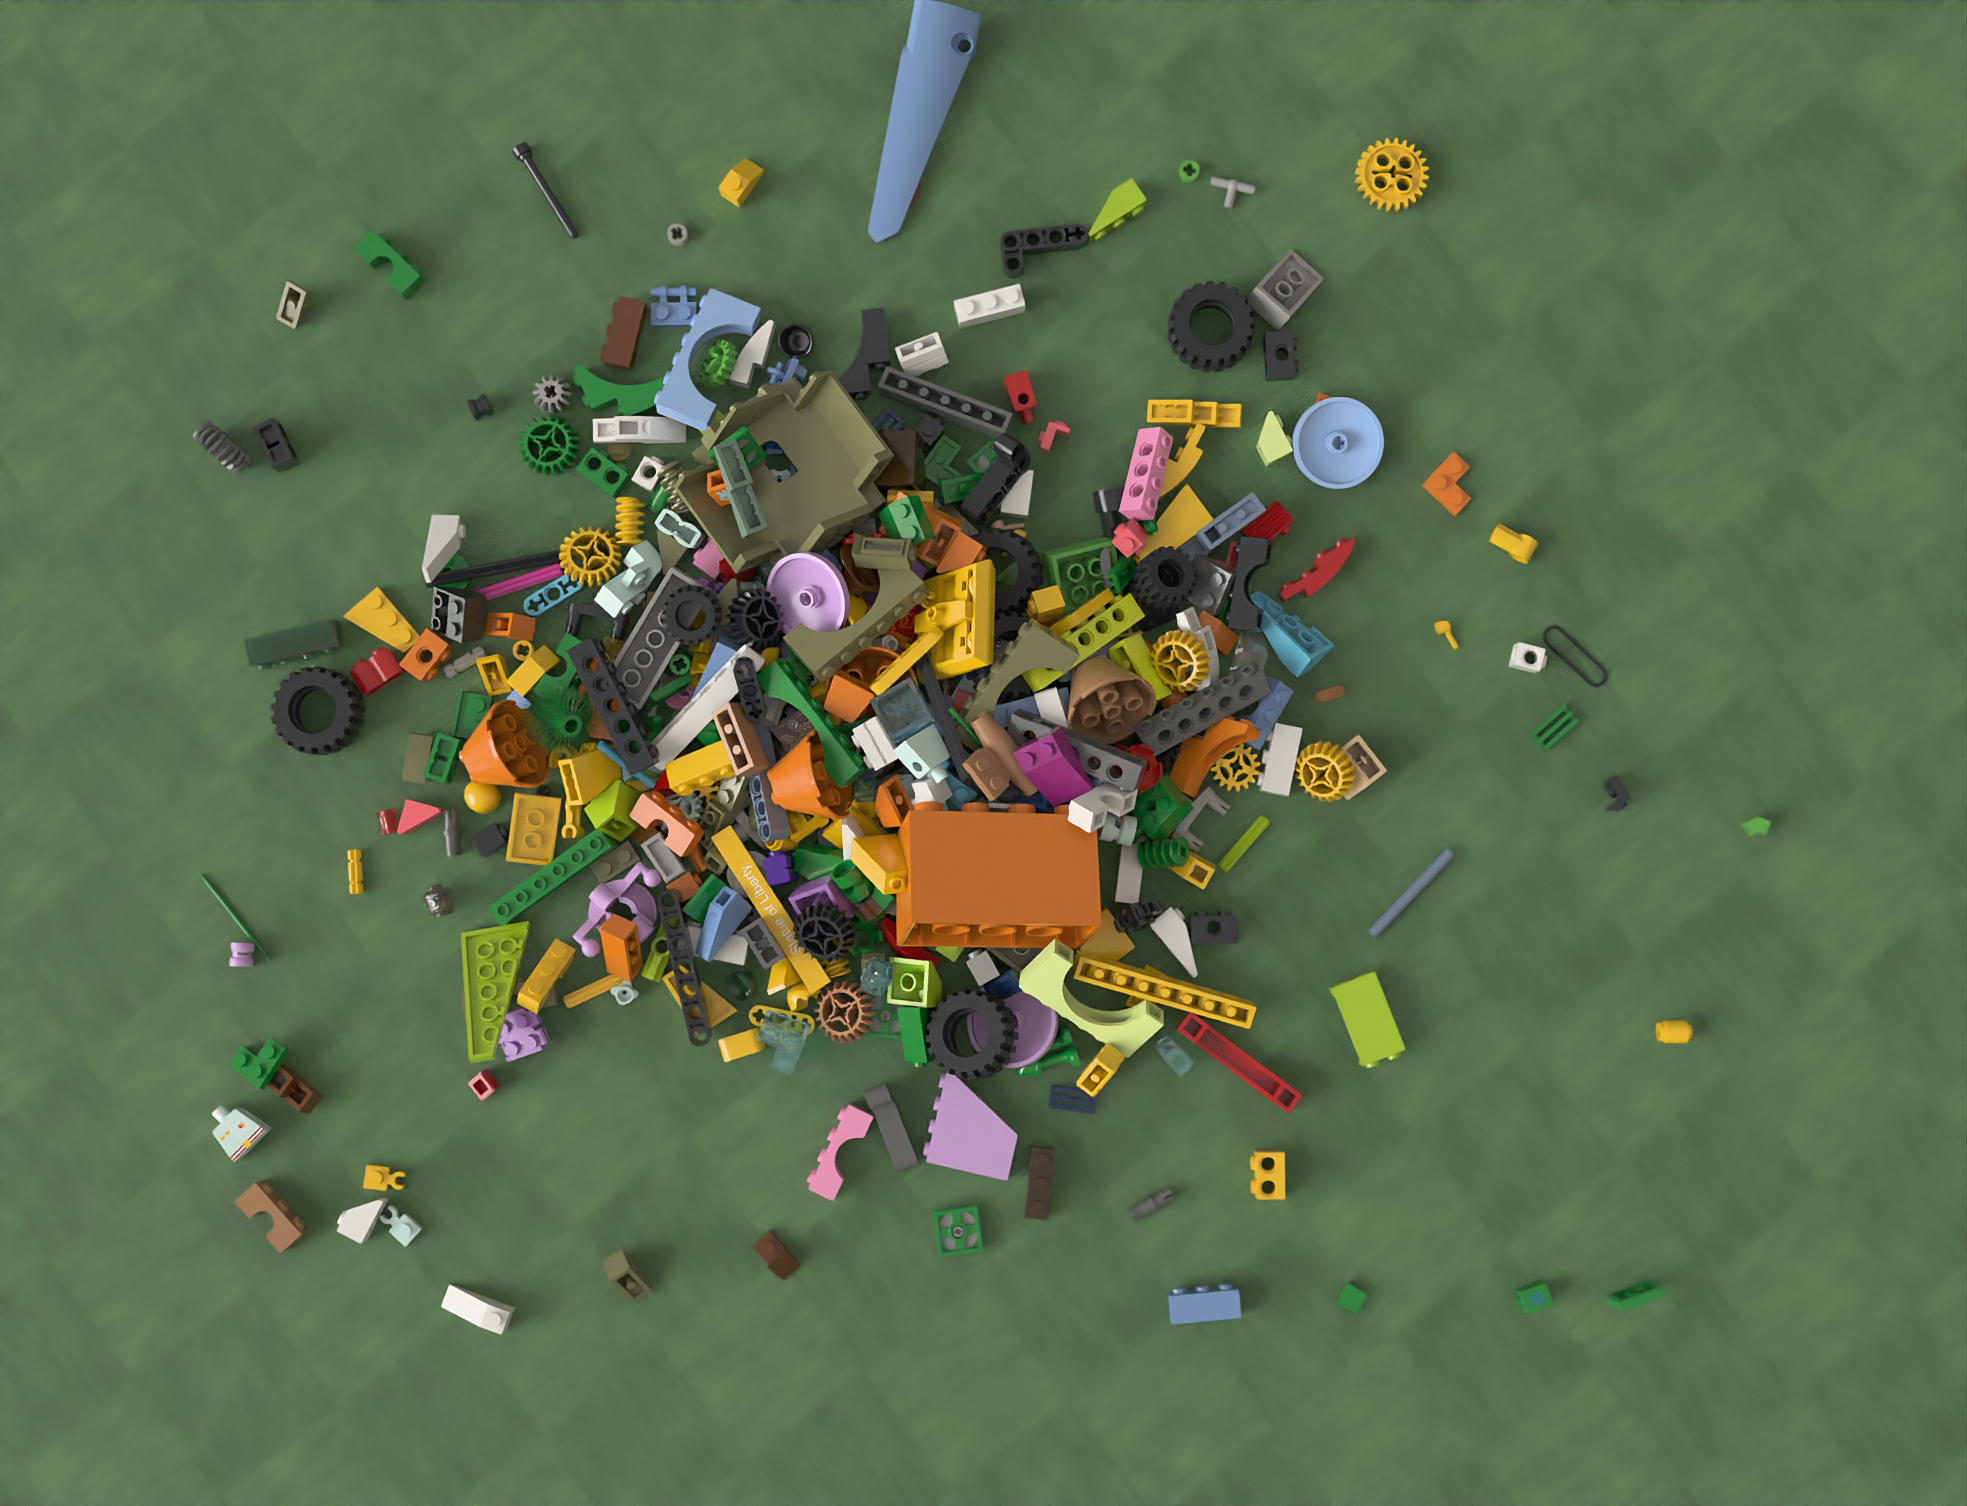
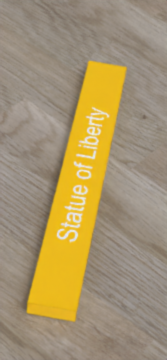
[711,825,831,994]

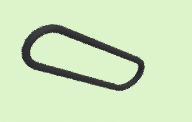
[1543,625,1607,687]

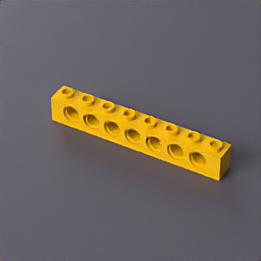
[1071,950,1257,1029]

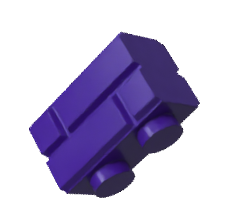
[763,850,799,885]

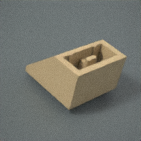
[1324,735,1387,800]

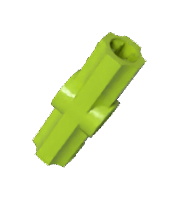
[641,916,680,982]

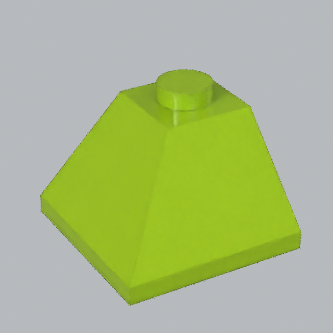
[887,957,942,1008]

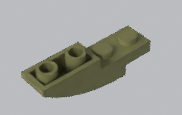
[699,775,750,851]

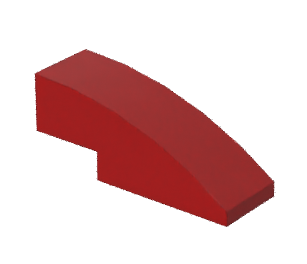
[877,917,940,968]

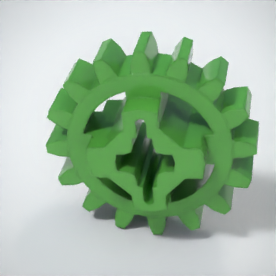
[699,339,738,389]

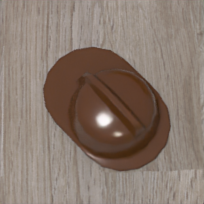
[840,546,880,598]

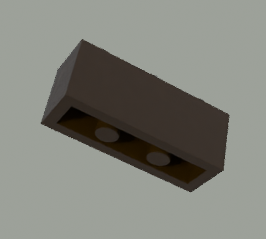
[1024,1145,1055,1220]

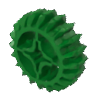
[518,414,580,476]

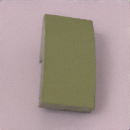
[402,732,434,784]

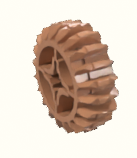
[814,981,876,1043]

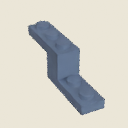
[1161,492,1266,580]

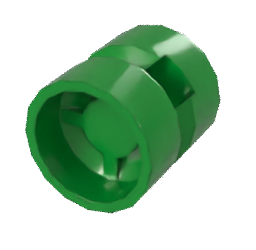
[831,859,873,903]

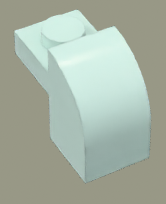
[621,540,662,589]

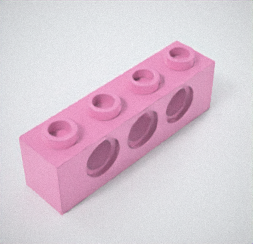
[1119,427,1173,521]

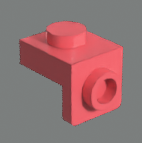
[1037,421,1071,454]

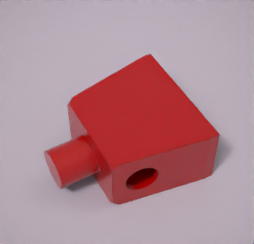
[1002,370,1037,424]

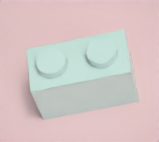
[594,568,649,618]

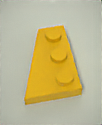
[662,965,738,1036]

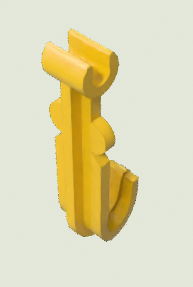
[549,744,585,839]

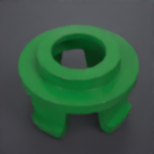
[849,920,883,957]

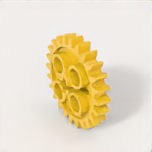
[1355,138,1429,212]

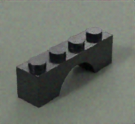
[1226,536,1273,633]

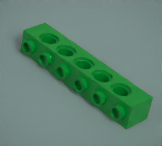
[488,829,618,926]

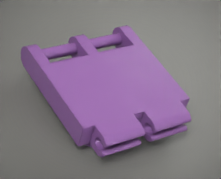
[499,1007,550,1062]

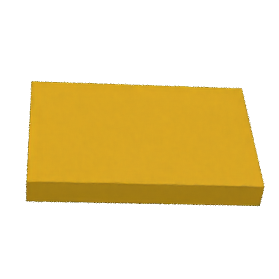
[506,792,562,866]

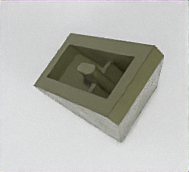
[657,530,690,576]

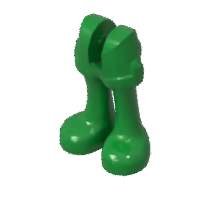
[1017,1025,1082,1077]

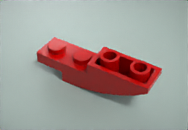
[1278,538,1356,603]

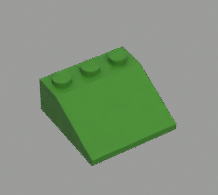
[1041,536,1123,619]

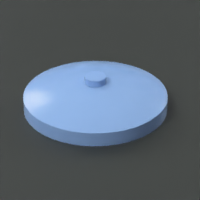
[1292,397,1384,489]

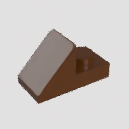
[752,1230,801,1281]

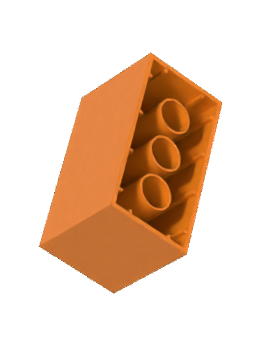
[896,801,1102,949]

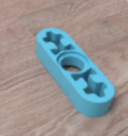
[524,574,585,617]

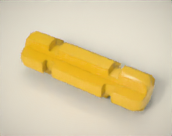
[347,849,363,894]

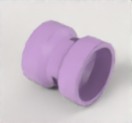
[229,942,255,967]

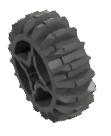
[193,421,252,474]

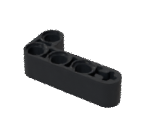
[1000,224,1088,279]
[959,433,1031,526]

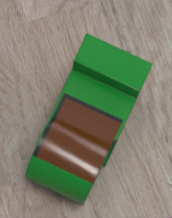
[854,887,896,928]

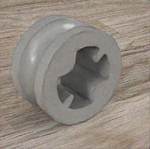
[667,223,688,246]

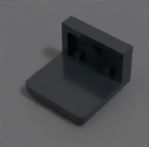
[1123,568,1181,632]

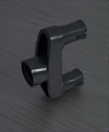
[564,592,631,646]

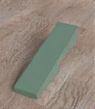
[713,439,768,539]

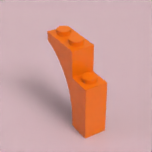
[1170,716,1261,798]

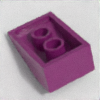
[1013,726,1094,807]

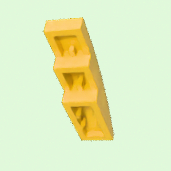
[1147,400,1243,428]

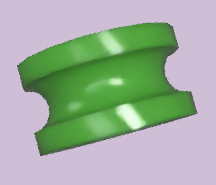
[1179,160,1200,183]

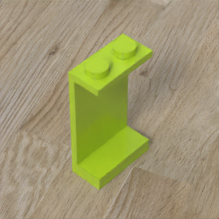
[1329,971,1406,1068]

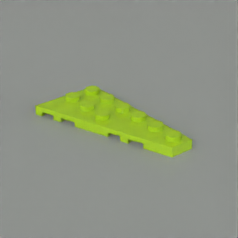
[461,921,531,1063]

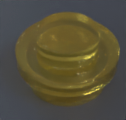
[608,442,631,461]

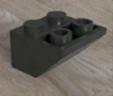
[431,586,486,643]

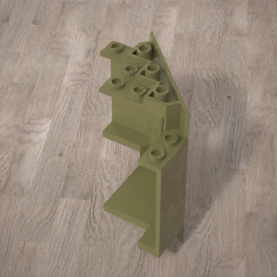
[674,370,894,574]

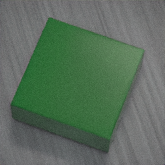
[1335,1282,1368,1315]

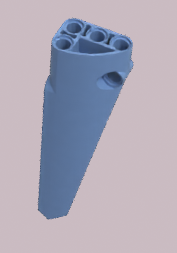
[868,0,982,243]

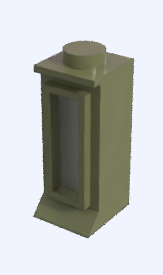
[851,533,917,571]

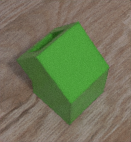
[1741,816,1771,836]

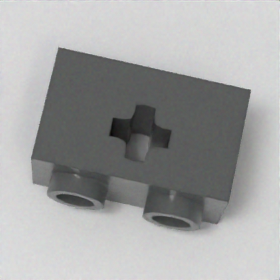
[740,918,787,970]

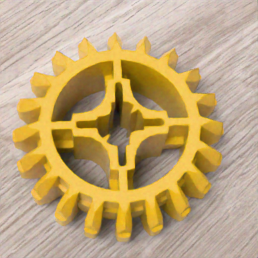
[559,526,622,587]
[1150,629,1211,692]
[1294,741,1357,802]

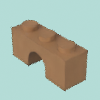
[234,1180,308,1254]

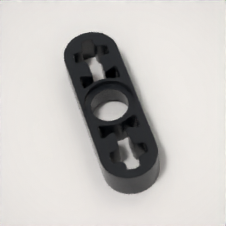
[733,657,767,723]

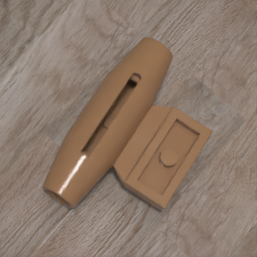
[962,711,1038,801]

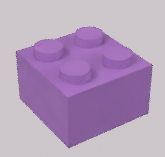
[788,874,856,927]

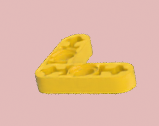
[1046,588,1115,636]

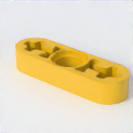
[749,1005,815,1035]

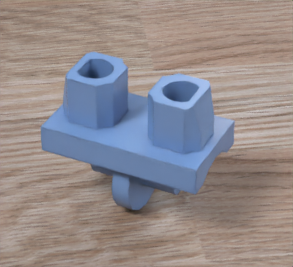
[767,357,807,385]

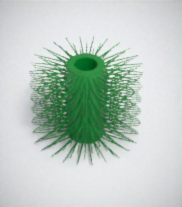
[519,678,603,757]

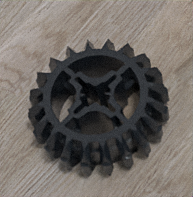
[726,588,786,651]
[793,901,856,963]

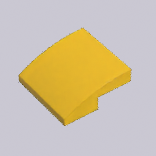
[1080,908,1135,961]

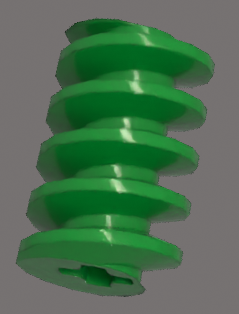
[1136,837,1189,870]

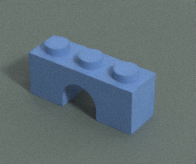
[1236,675,1294,750]

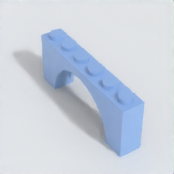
[654,288,761,432]

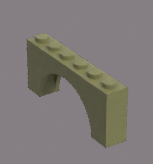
[783,569,929,683]
[952,618,1080,751]

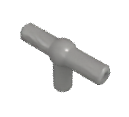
[1211,176,1256,208]

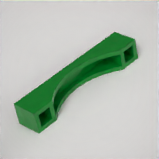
[758,660,868,788]

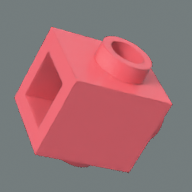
[1112,517,1148,558]

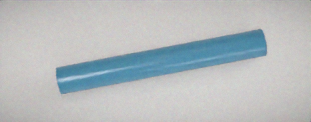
[596,741,656,789]

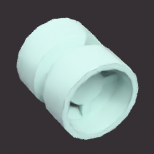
[1098,812,1137,847]

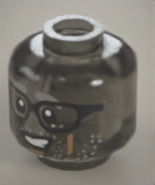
[423,883,457,919]

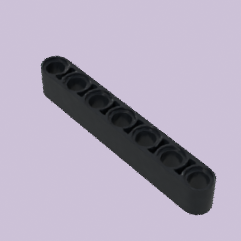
[658,888,712,1047]

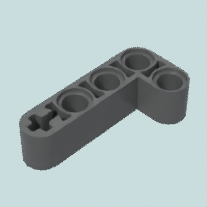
[864,1081,920,1173]

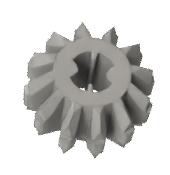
[533,374,572,414]

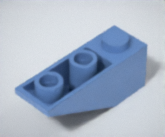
[695,885,753,962]

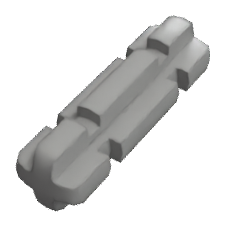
[443,646,487,678]

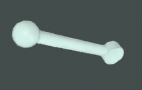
[647,673,668,718]

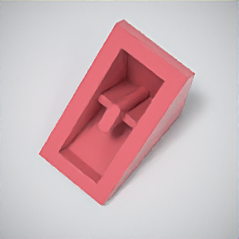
[397,799,443,835]

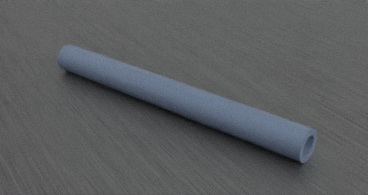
[1368,848,1455,938]

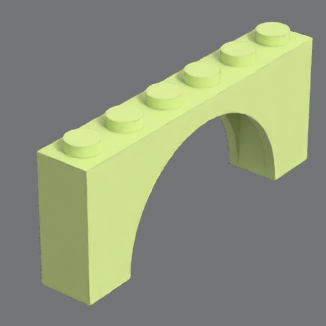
[1019,939,1164,1058]

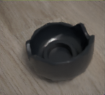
[778,324,815,358]

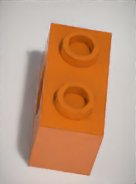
[399,628,453,683]

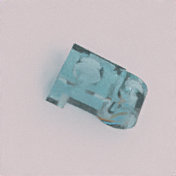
[1153,1033,1195,1078]

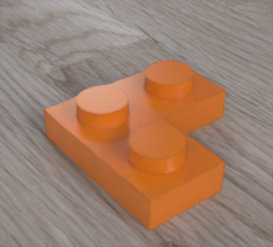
[1421,452,1471,516]

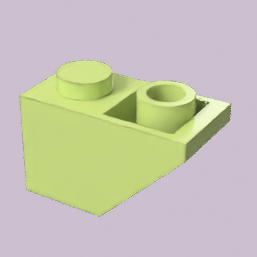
[1256,411,1293,467]

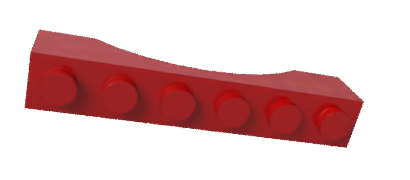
[1175,1011,1303,1114]

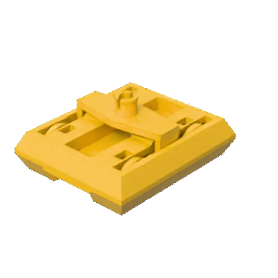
[914,559,995,684]

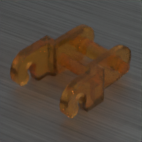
[1313,685,1345,703]

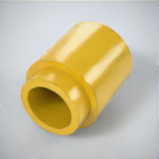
[1656,1020,1693,1043]

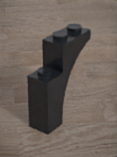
[838,307,891,400]

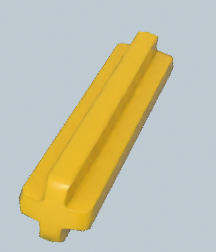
[563,974,623,1008]

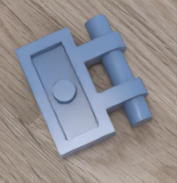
[650,285,697,327]

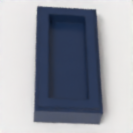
[983,968,1023,1000]

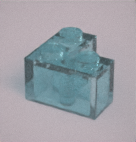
[756,1009,811,1076]

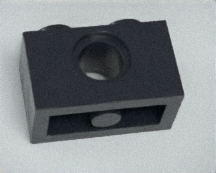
[1262,330,1299,382]
[1189,911,1238,944]

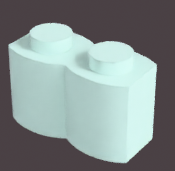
[655,509,706,549]

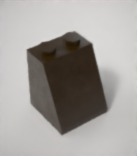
[874,427,927,498]

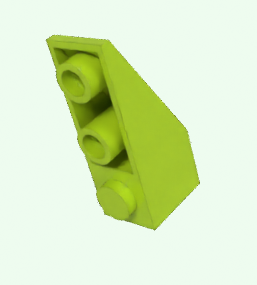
[1088,178,1147,243]

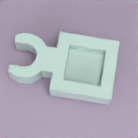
[379,1205,423,1247]

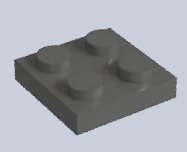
[1186,553,1236,616]

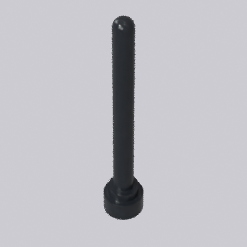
[512,142,578,239]

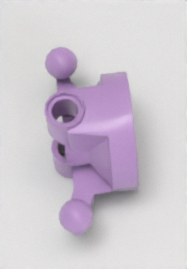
[573,861,662,957]

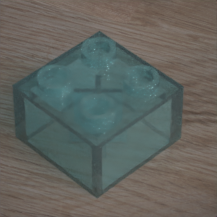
[869,677,937,745]

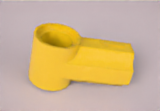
[1489,523,1538,564]

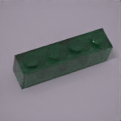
[244,619,345,671]

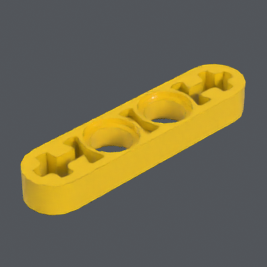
[869,624,944,696]

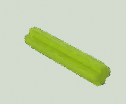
[1218,815,1270,872]

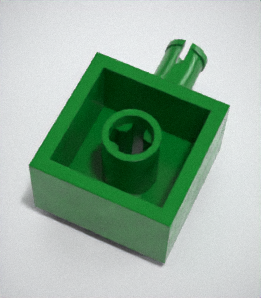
[1130,774,1194,844]

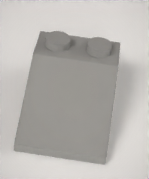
[1247,249,1324,331]

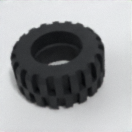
[1167,281,1256,373]
[970,528,1043,615]
[965,611,1049,703]
[270,666,365,756]
[925,989,1019,1080]

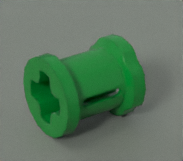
[669,653,692,675]

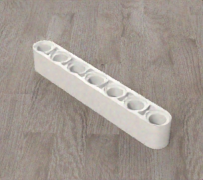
[651,645,764,771]

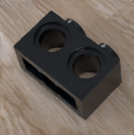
[253,418,300,473]

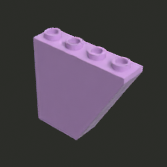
[923,1073,1018,1181]

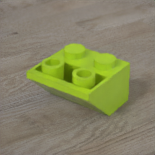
[584,779,642,841]

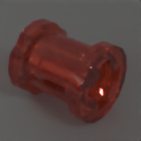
[375,809,398,836]

